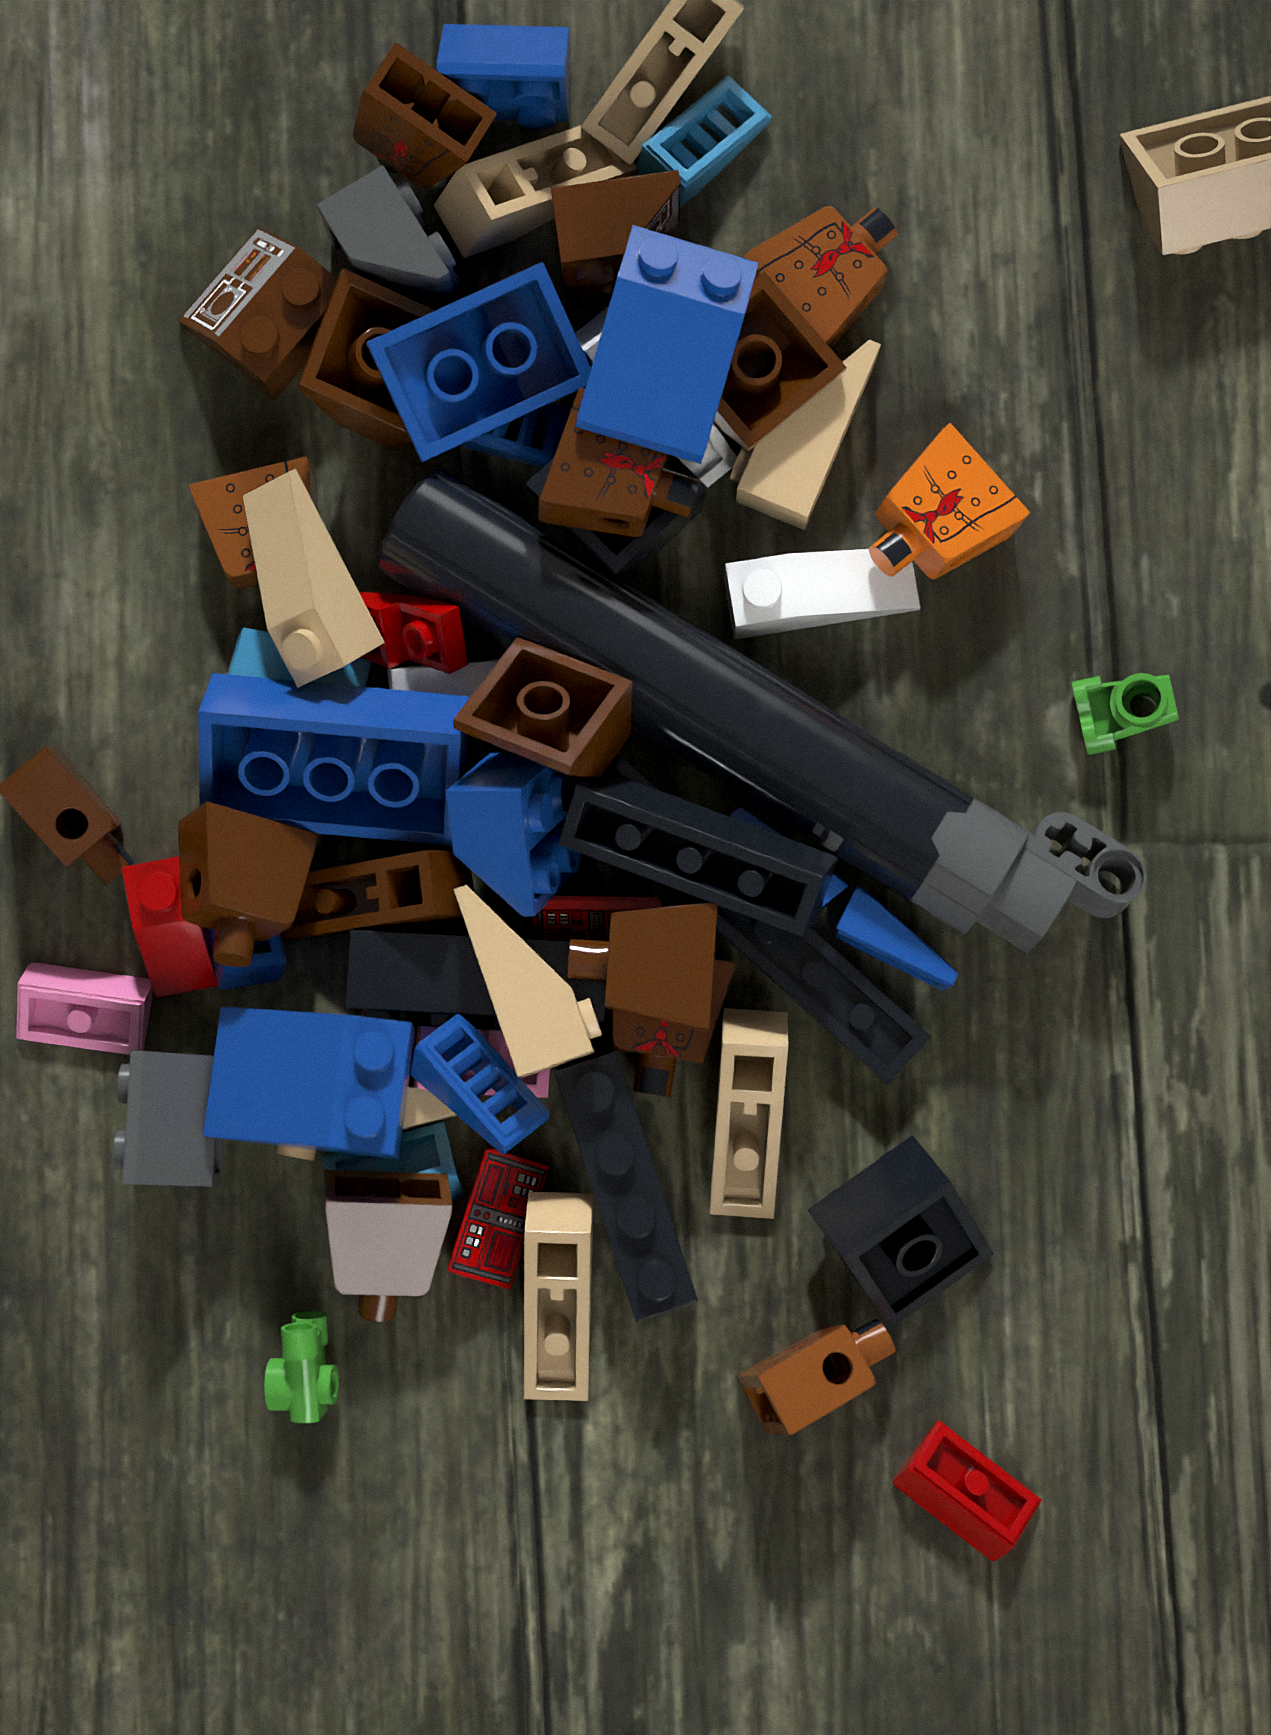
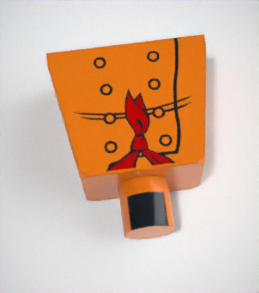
[869,423,1030,579]

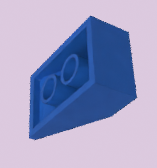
[575,225,758,464]
[366,262,591,462]
[203,1007,416,1160]

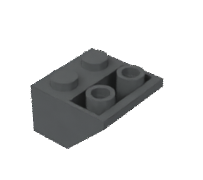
[317,165,460,311]
[113,1051,224,1187]

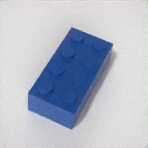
[198,673,469,846]

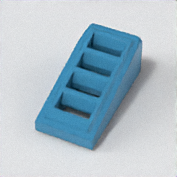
[637,75,772,208]

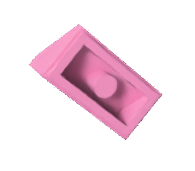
[16,963,153,1055]

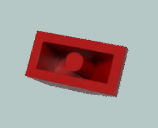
[122,856,218,998]

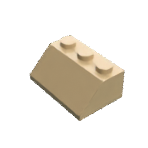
[1120,96,1271,255]

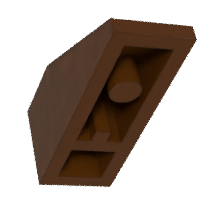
[280,850,474,942]

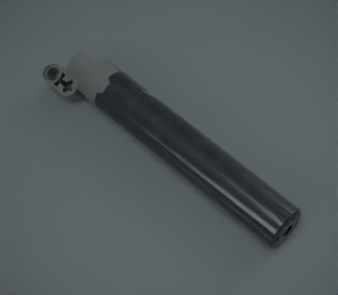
[377,468,1147,953]

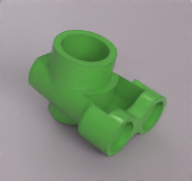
[1072,673,1179,755]
[264,1311,339,1423]

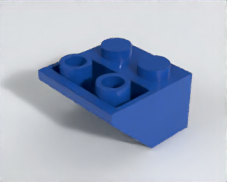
[436,24,571,129]
[445,753,580,916]

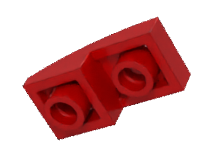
[359,592,468,674]

